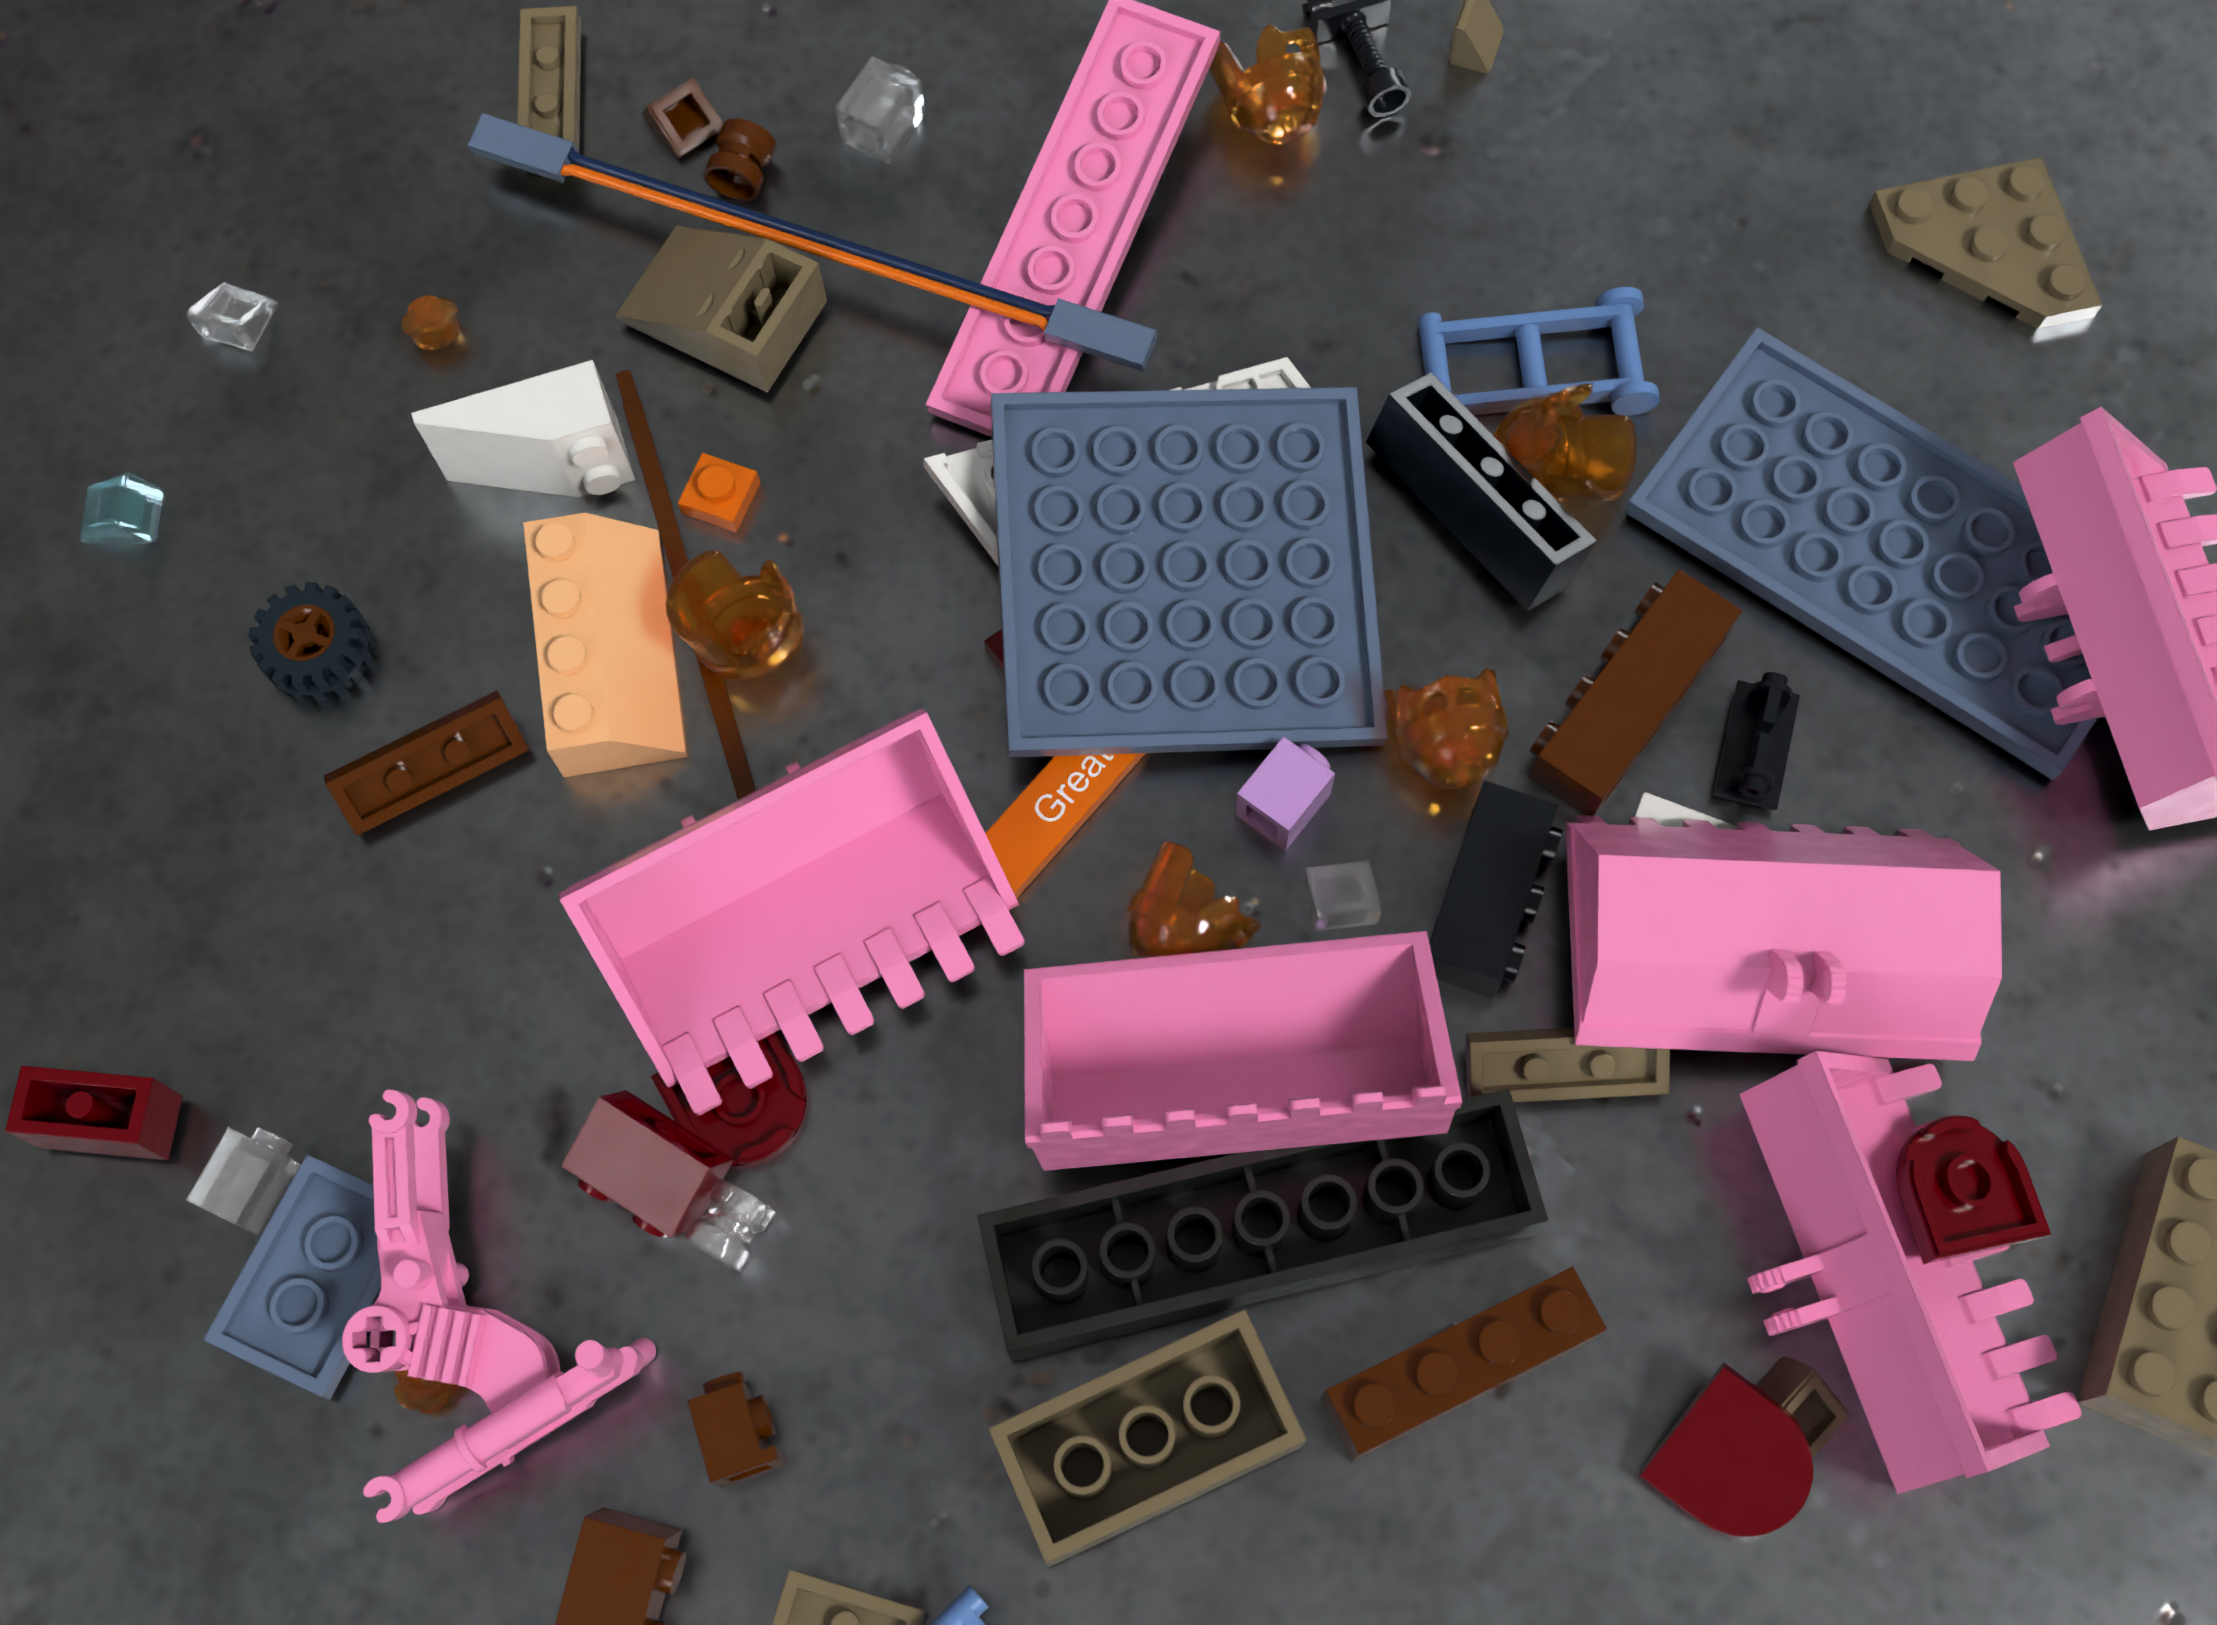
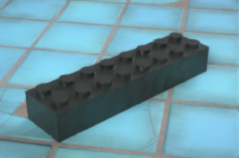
[977,1088,1549,1362]

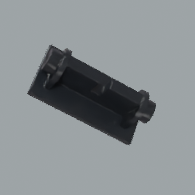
[1713,672,1800,811]

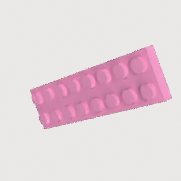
[925,0,1220,437]

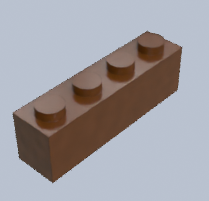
[1529,569,1743,816]
[1320,1267,1607,1462]

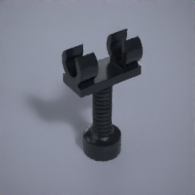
[1302,0,1411,117]

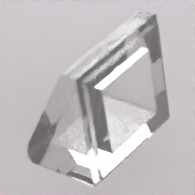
[186,282,278,352]
[1305,860,1381,931]

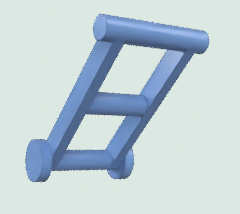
[1418,287,1660,416]

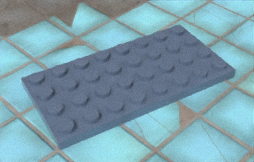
[1624,327,2097,781]

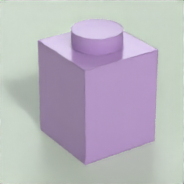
[1235,736,1335,851]

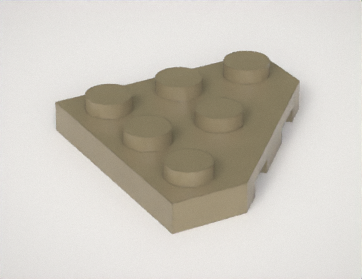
[1869,157,2102,329]

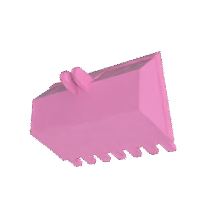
[1566,815,2002,1061]
[1024,931,1462,1171]
[1739,1051,2082,1494]

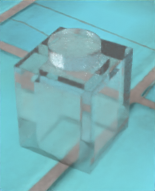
[835,56,926,165]
[186,1127,301,1237]

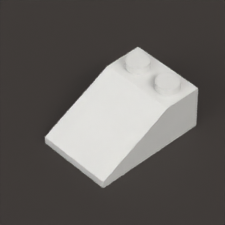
[411,360,636,497]

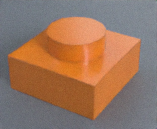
[678,452,761,533]

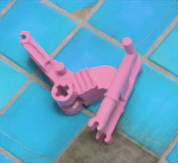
[342,1089,656,1523]

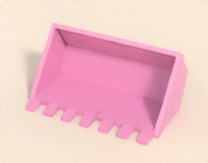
[2013,407,2217,831]
[559,708,1025,1116]

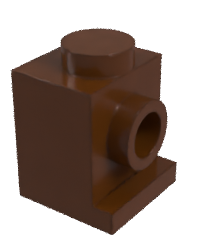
[687,1372,787,1488]

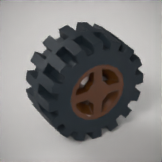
[248,582,374,703]

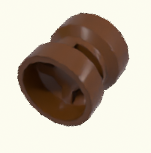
[703,118,777,202]

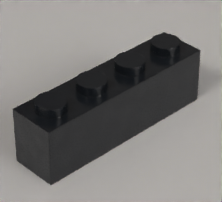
[1366,373,1597,611]

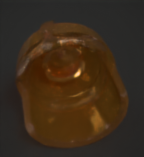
[1209,24,1327,145]
[1493,383,1636,503]
[666,550,805,680]
[1384,668,1509,790]
[1126,841,1261,959]

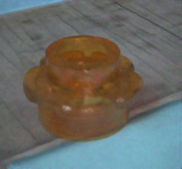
[401,295,460,350]
[394,1370,461,1414]

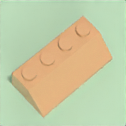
[523,513,688,778]

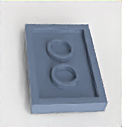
[203,1155,381,1400]

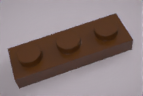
[324,690,529,836]

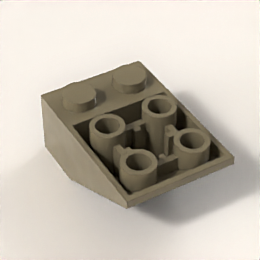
[615,225,827,393]

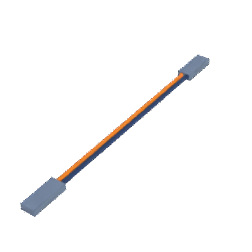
[467,113,1158,372]

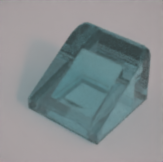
[80,472,164,544]

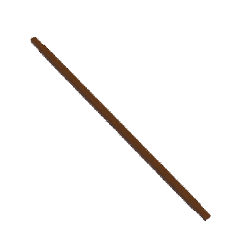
[615,370,756,800]

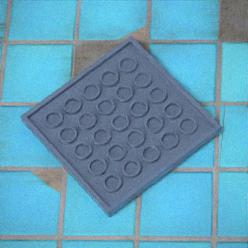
[990,387,1388,758]

